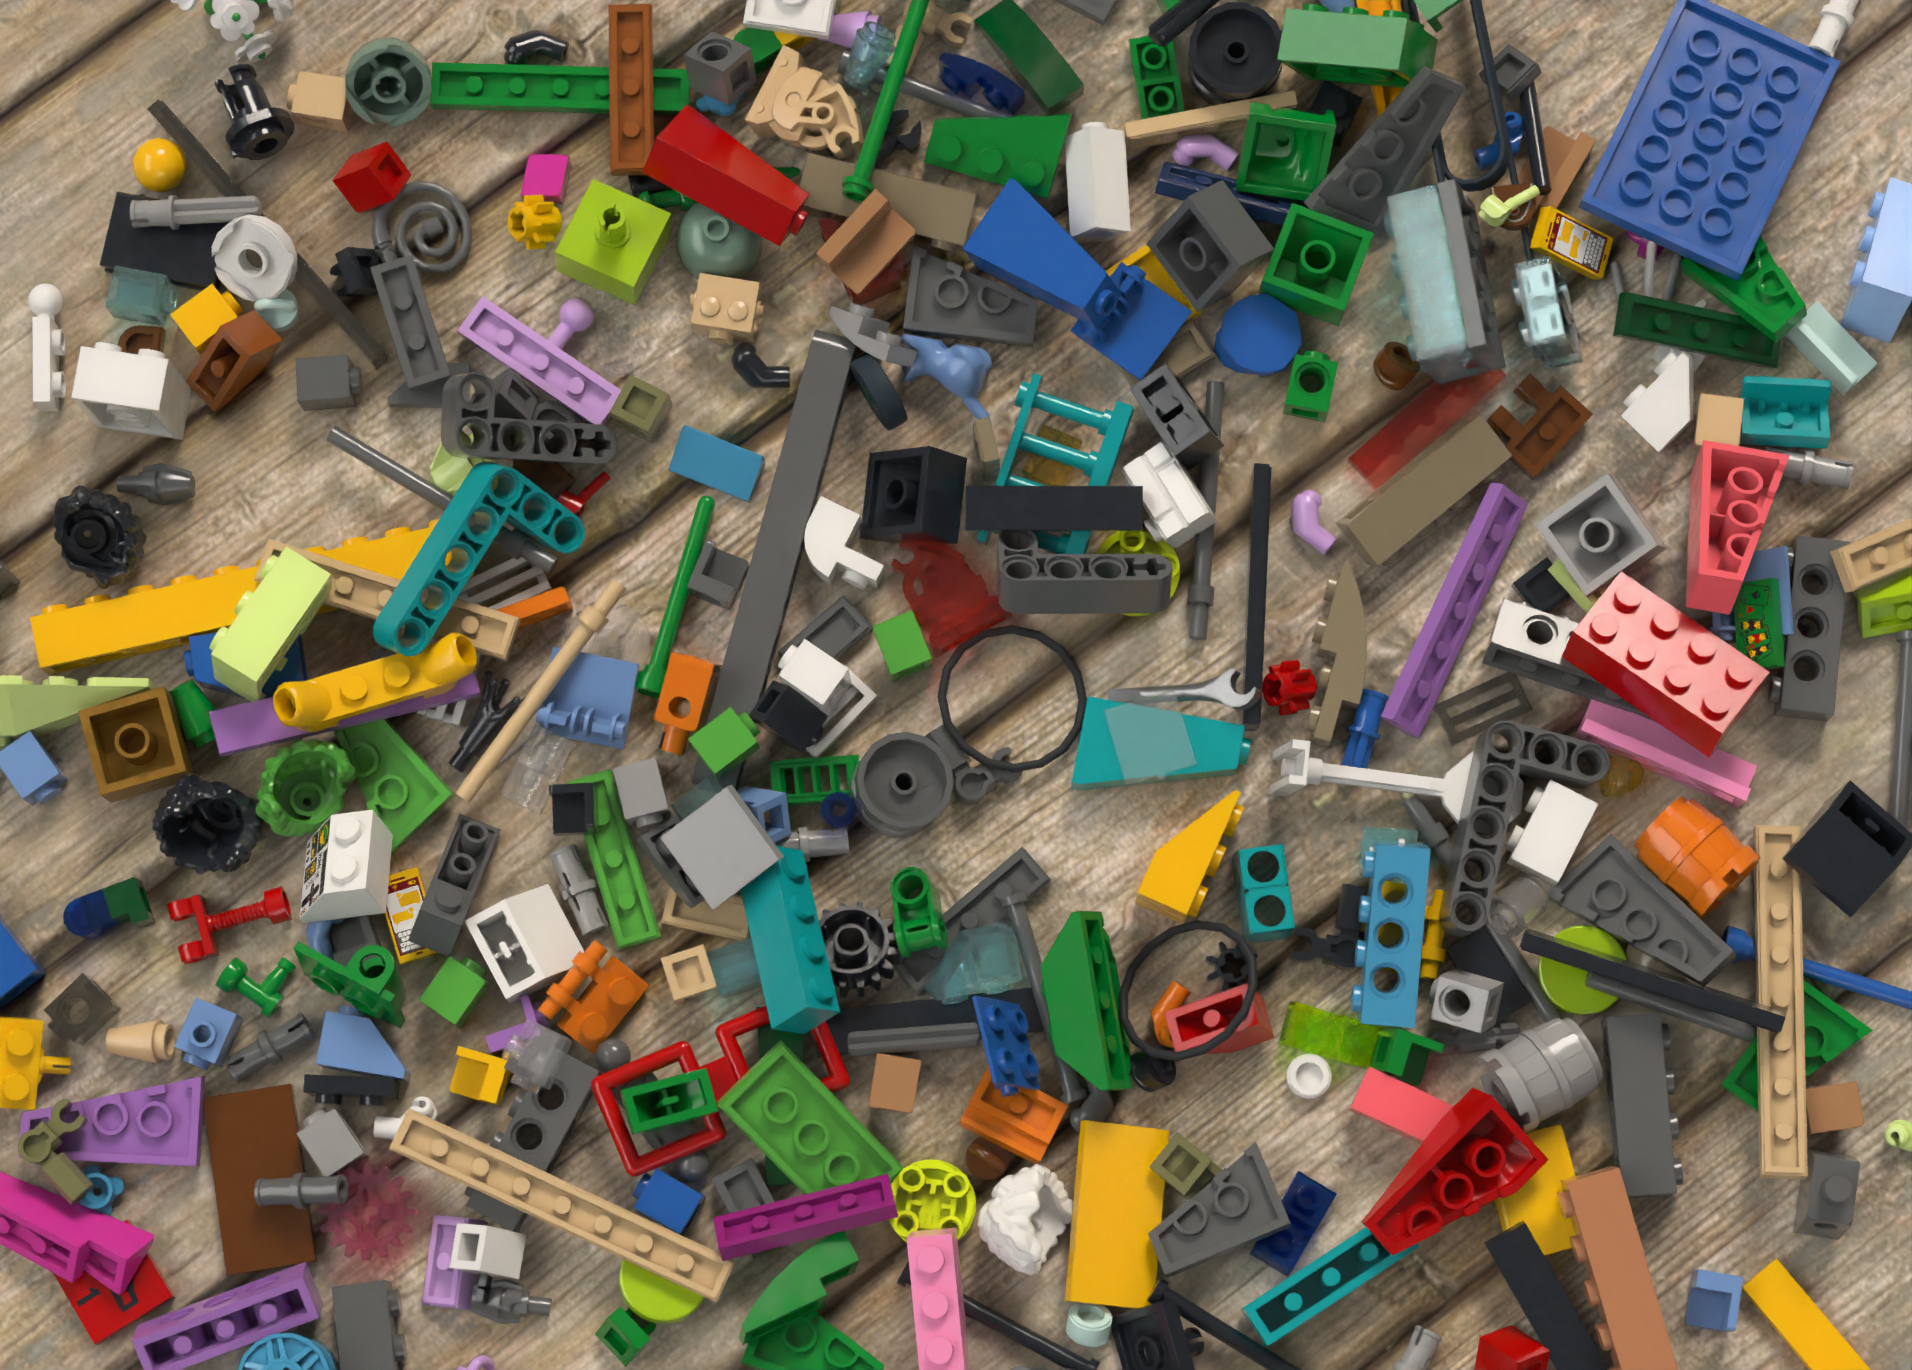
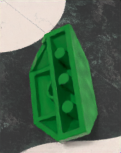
[1041,911,1131,1091]

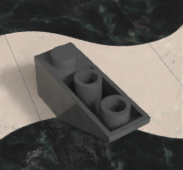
[408,813,501,957]

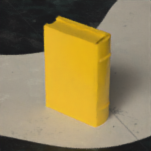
[1494,1124,1576,1256]

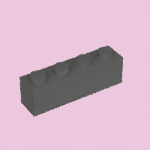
[1601,1013,1683,1199]
[332,1280,407,1370]

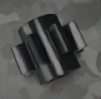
[1205,941,1259,992]

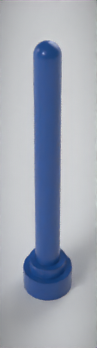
[1721,925,1912,1010]

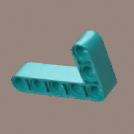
[373,462,585,656]

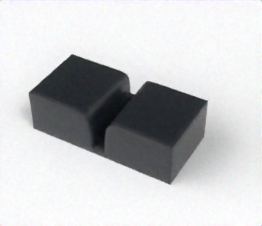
[474,1273,493,1305]

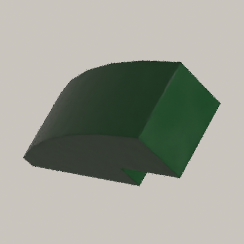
[974,0,1084,115]

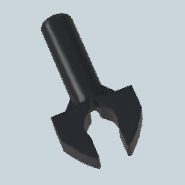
[874,110,922,168]

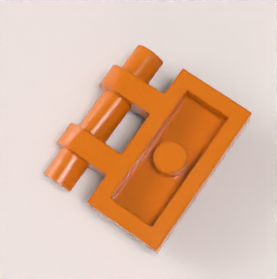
[538,940,650,1055]

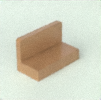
[1517,126,1596,218]
[816,189,916,295]

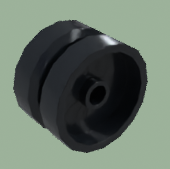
[1188,2,1283,106]

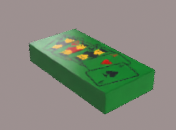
[1734,578,1785,670]

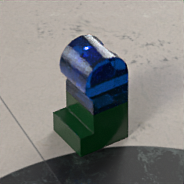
[63,877,156,940]

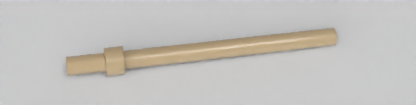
[455,578,626,803]

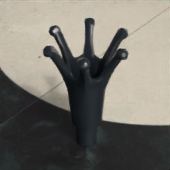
[448,670,537,773]

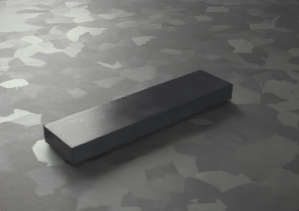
[965,486,1143,532]
[1484,1220,1609,1370]

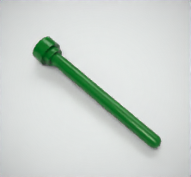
[635,496,715,699]

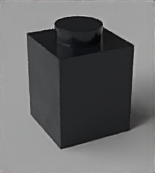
[748,680,828,752]

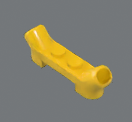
[273,632,477,732]

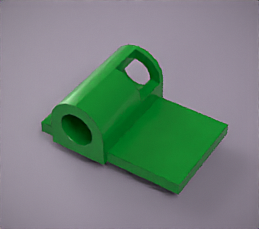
[293,941,406,1029]

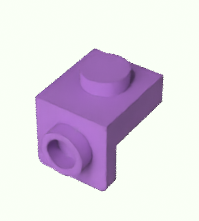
[485,994,550,1060]

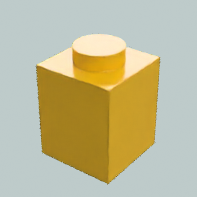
[170,284,243,356]

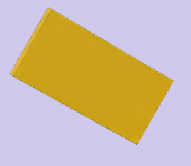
[1064,1120,1169,1309]

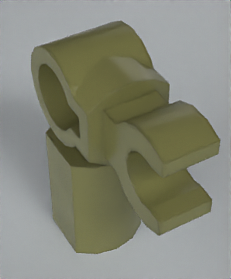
[17,1098,94,1206]

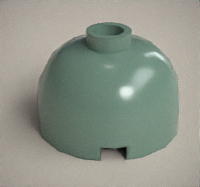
[345,37,432,126]
[676,202,762,280]

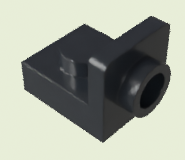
[1306,80,1363,147]

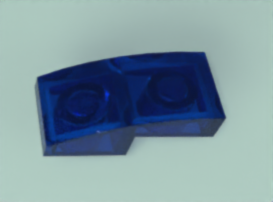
[938,52,1025,115]
[1249,1171,1337,1277]

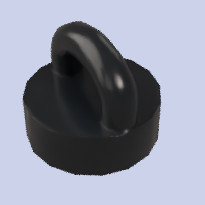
[1130,1043,1176,1092]

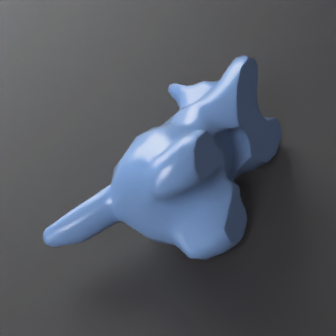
[901,334,992,425]

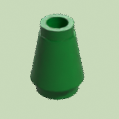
[169,679,217,748]

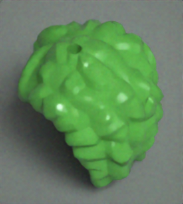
[255,739,356,837]

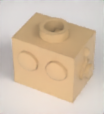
[689,273,764,345]

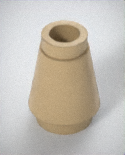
[106,1019,176,1064]

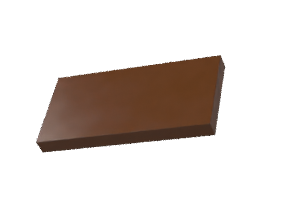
[204,1084,318,1276]

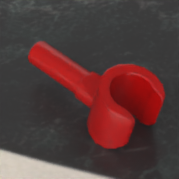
[557,471,611,518]

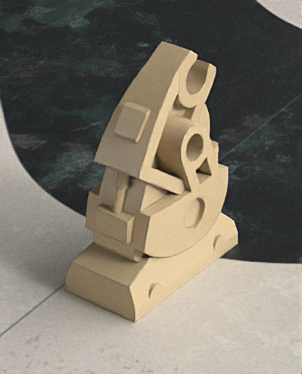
[745,45,864,160]

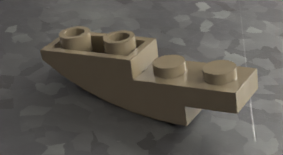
[1306,565,1367,749]

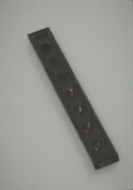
[147,99,388,371]

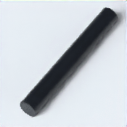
[1519,81,1552,196]

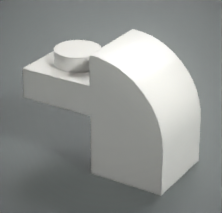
[804,496,885,589]

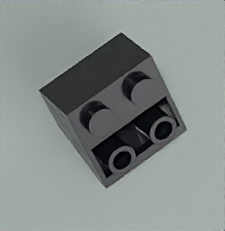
[1782,780,1912,917]

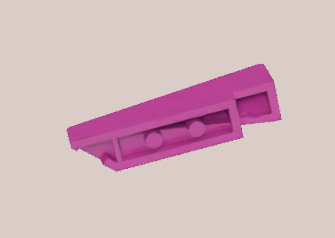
[0,1172,154,1295]

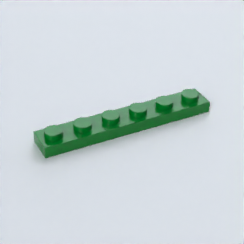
[430,62,691,116]

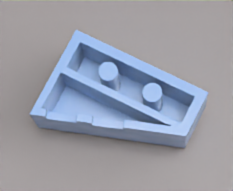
[1840,177,1912,343]

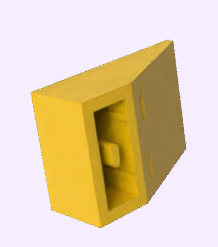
[1135,790,1245,924]

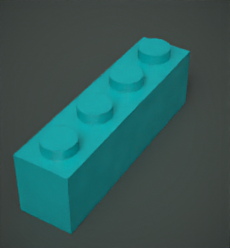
[741,846,840,1034]
[1240,1227,1420,1347]

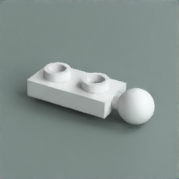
[28,283,66,412]

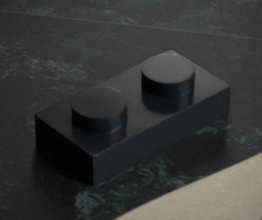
[303,1074,400,1107]

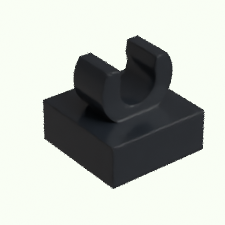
[330,247,379,297]

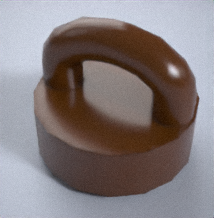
[1373,341,1421,391]
[965,1137,1010,1181]

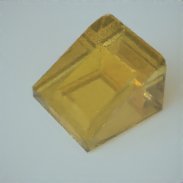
[1022,425,1082,486]

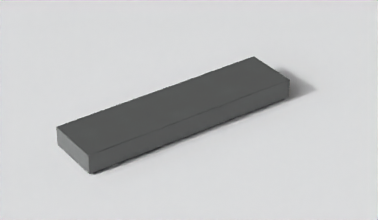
[893,846,1051,996]

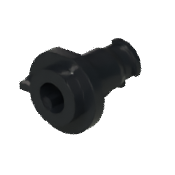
[214,64,294,160]

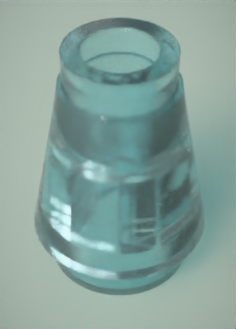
[843,21,896,89]

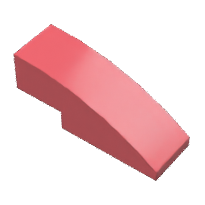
[1349,1067,1453,1144]

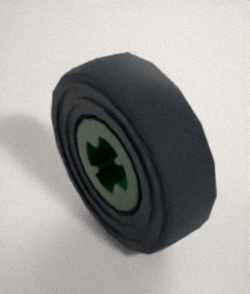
[850,354,908,431]

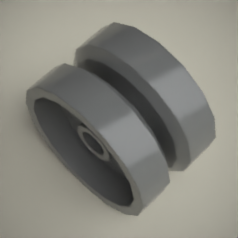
[849,732,954,838]

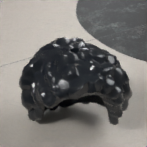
[53,485,147,589]
[152,775,262,875]

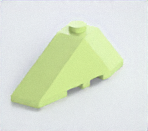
[0,675,157,750]

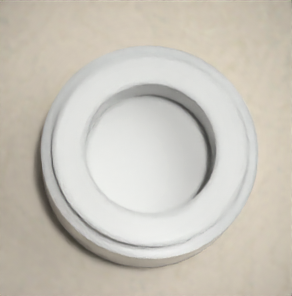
[1286,1054,1332,1100]

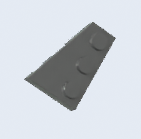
[1148,1142,1292,1278]

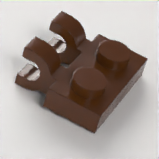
[1486,373,1593,480]

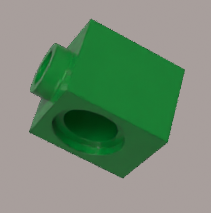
[1282,351,1338,422]

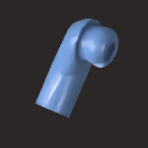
[306,918,345,961]

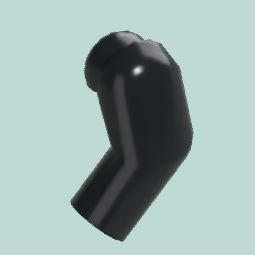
[504,30,569,65]

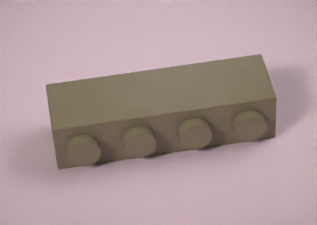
[800,152,980,252]
[1335,414,1512,566]

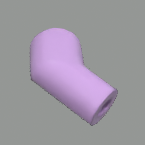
[1291,490,1337,555]

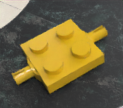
[0,1017,71,1110]

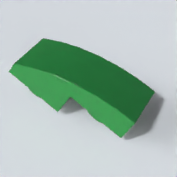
[1128,36,1184,120]

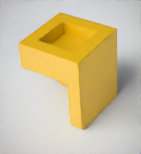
[450,1046,514,1107]

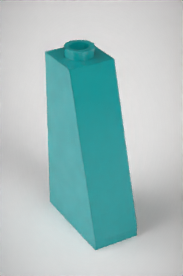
[1071,696,1251,790]

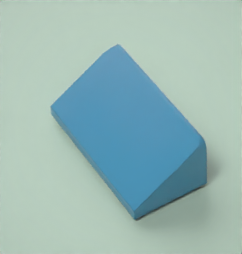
[668,425,766,503]

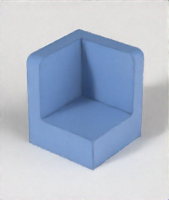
[1685,1269,1743,1332]

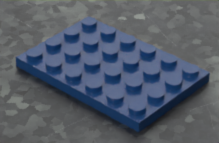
[1578,0,1841,281]

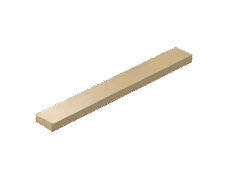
[1753,825,1808,1180]
[389,1108,736,1303]

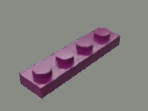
[713,1174,898,1261]

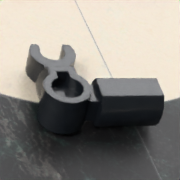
[1291,884,1369,970]

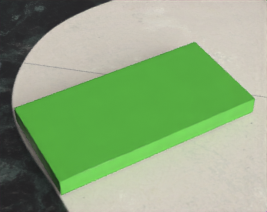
[716,1040,904,1195]

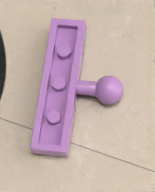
[457,296,621,425]

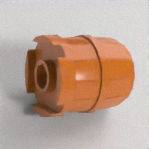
[1634,796,1761,920]

